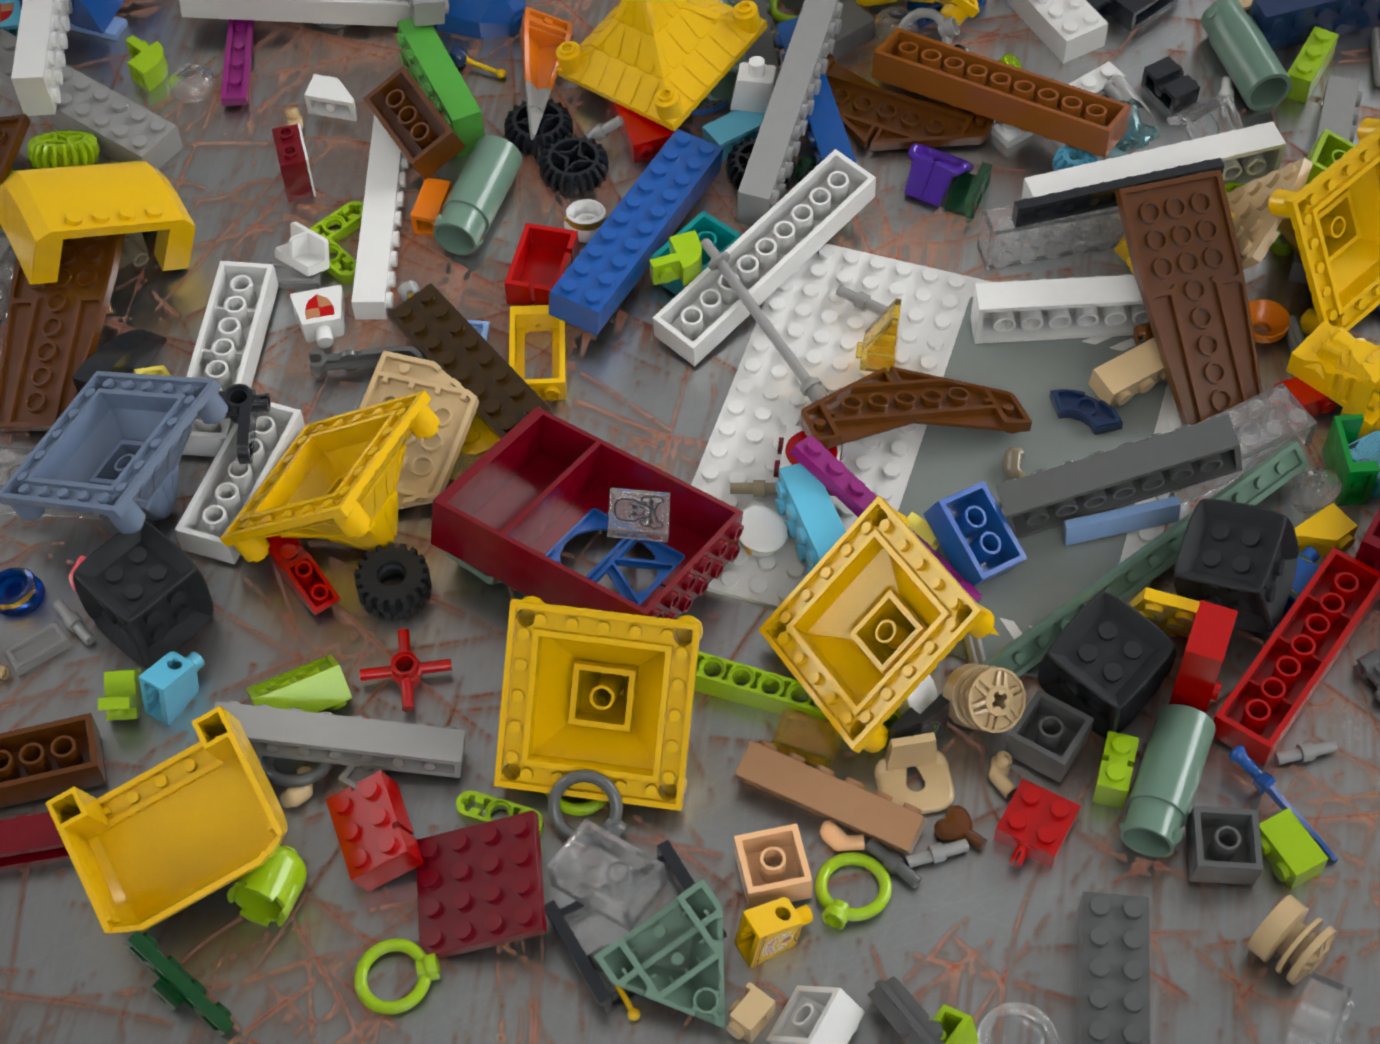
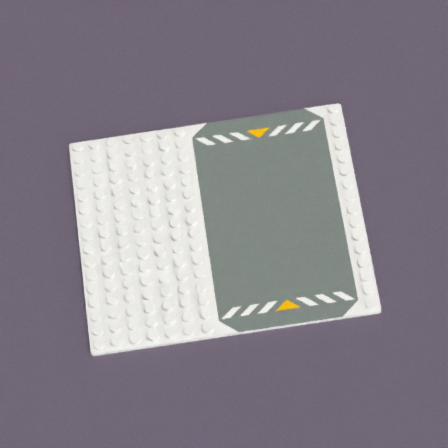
[657,243,1182,678]

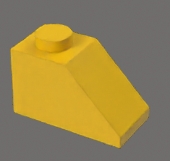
[1294,503,1358,556]

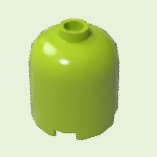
[227,845,307,927]

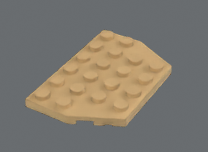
[1226,158,1313,270]
[359,350,480,510]

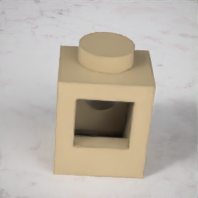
[726,982,776,1044]

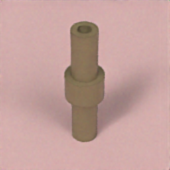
[730,480,777,497]

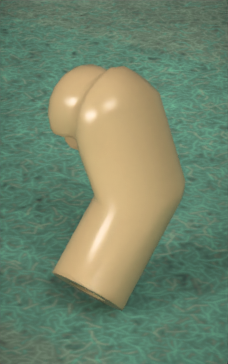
[988,751,1017,799]

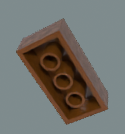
[363,66,466,180]
[0,713,106,808]

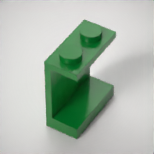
[1322,414,1379,506]

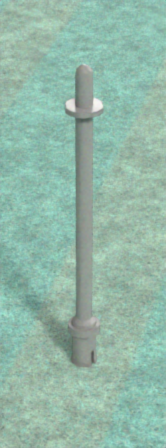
[701,238,828,403]

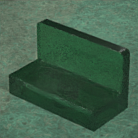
[944,162,992,219]

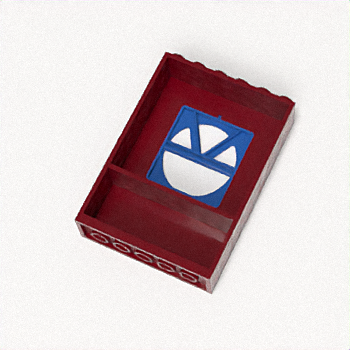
[431,407,744,620]

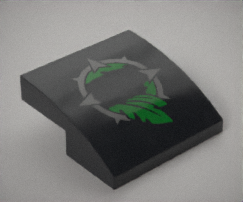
[888,694,950,744]

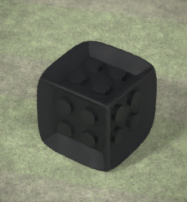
[1174,499,1299,632]
[73,521,214,668]
[1038,591,1177,738]

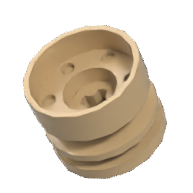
[943,663,1026,733]
[1247,894,1337,985]

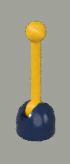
[449,45,506,79]

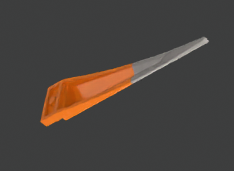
[520,6,572,140]

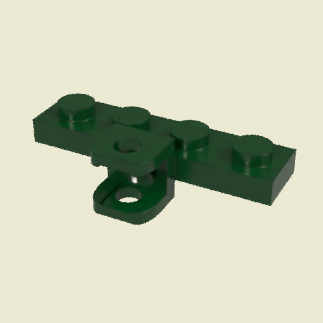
[124,931,235,1036]

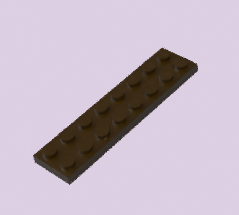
[387,283,554,439]

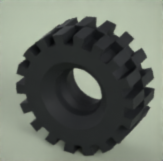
[354,543,432,621]

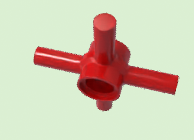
[359,628,452,712]

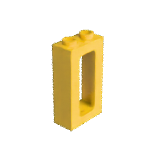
[509,305,567,401]

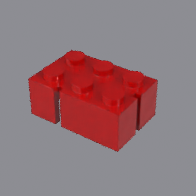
[504,223,580,306]
[326,770,424,892]

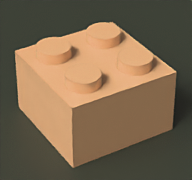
[734,823,813,909]

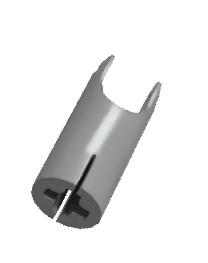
[1103,75,1152,128]

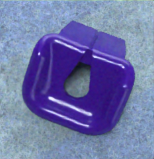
[904,143,974,206]

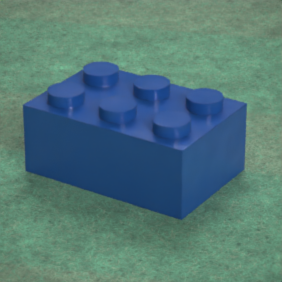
[923,481,1028,588]

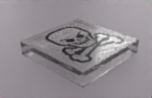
[607,487,670,542]

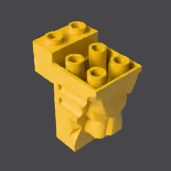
[1286,321,1380,439]

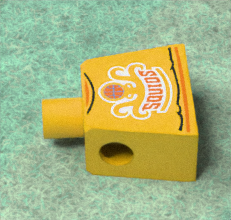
[734,897,813,969]

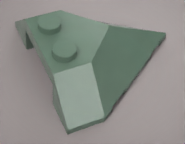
[594,878,726,1029]

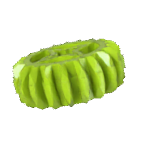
[27,129,100,169]

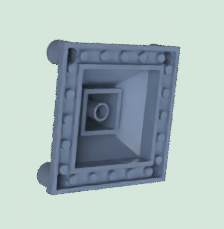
[0,371,228,534]

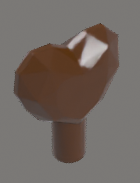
[934,805,987,850]

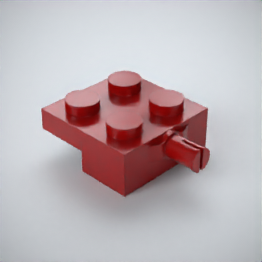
[994,779,1081,868]

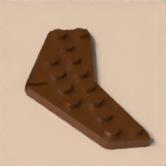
[826,54,997,151]
[800,366,1032,449]

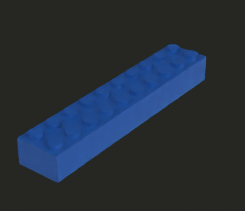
[549,129,723,335]

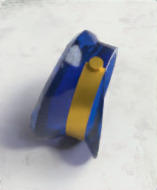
[0,567,45,617]

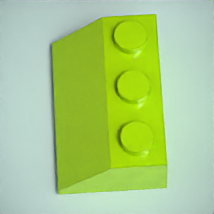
[245,654,352,713]

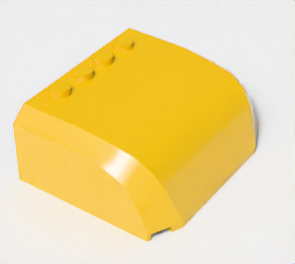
[0,161,196,285]
[45,706,288,933]

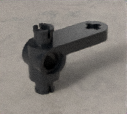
[218,384,271,464]

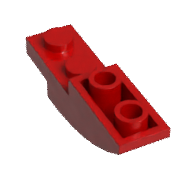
[266,535,341,615]

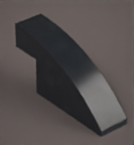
[1086,0,1178,32]
[72,329,167,392]

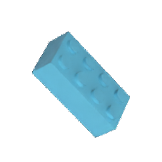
[775,463,846,575]

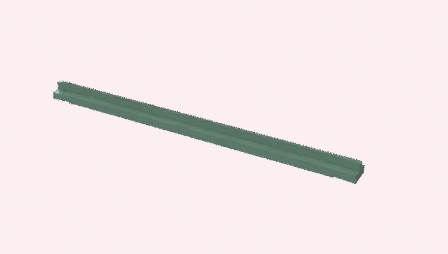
[939,441,1310,721]

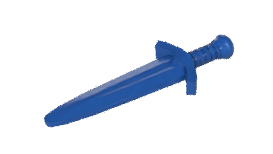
[1229,746,1338,863]

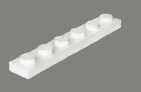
[991,62,1126,149]

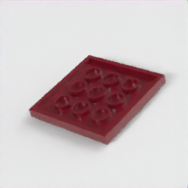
[416,810,547,959]

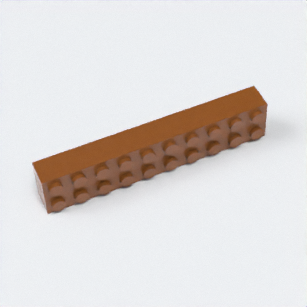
[872,28,1131,158]

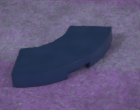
[1049,389,1123,434]

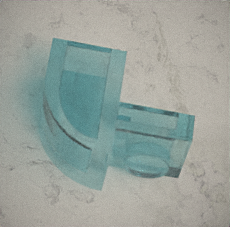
[1115,100,1159,152]

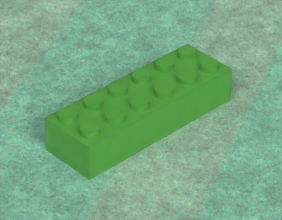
[395,17,485,157]

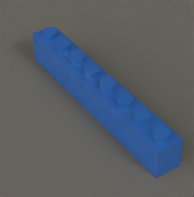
[775,16,857,164]

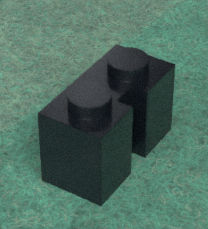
[1141,56,1200,117]

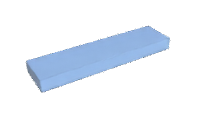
[1062,496,1181,546]

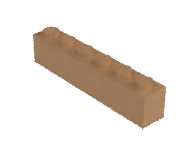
[735,740,926,855]

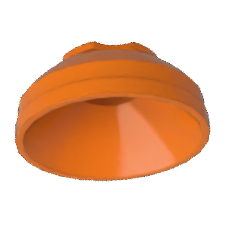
[1248,299,1290,343]

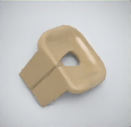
[874,732,955,815]

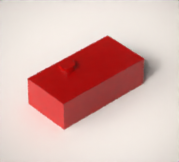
[1168,600,1238,714]

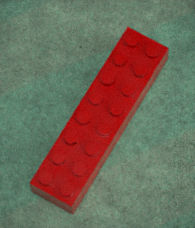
[1213,547,1380,766]

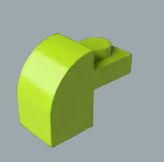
[125,35,168,92]
[650,230,702,287]
[97,669,142,721]

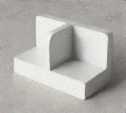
[274,222,330,277]

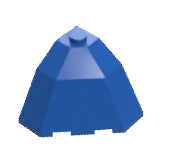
[434,0,527,39]

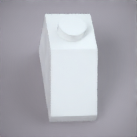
[304,74,358,121]

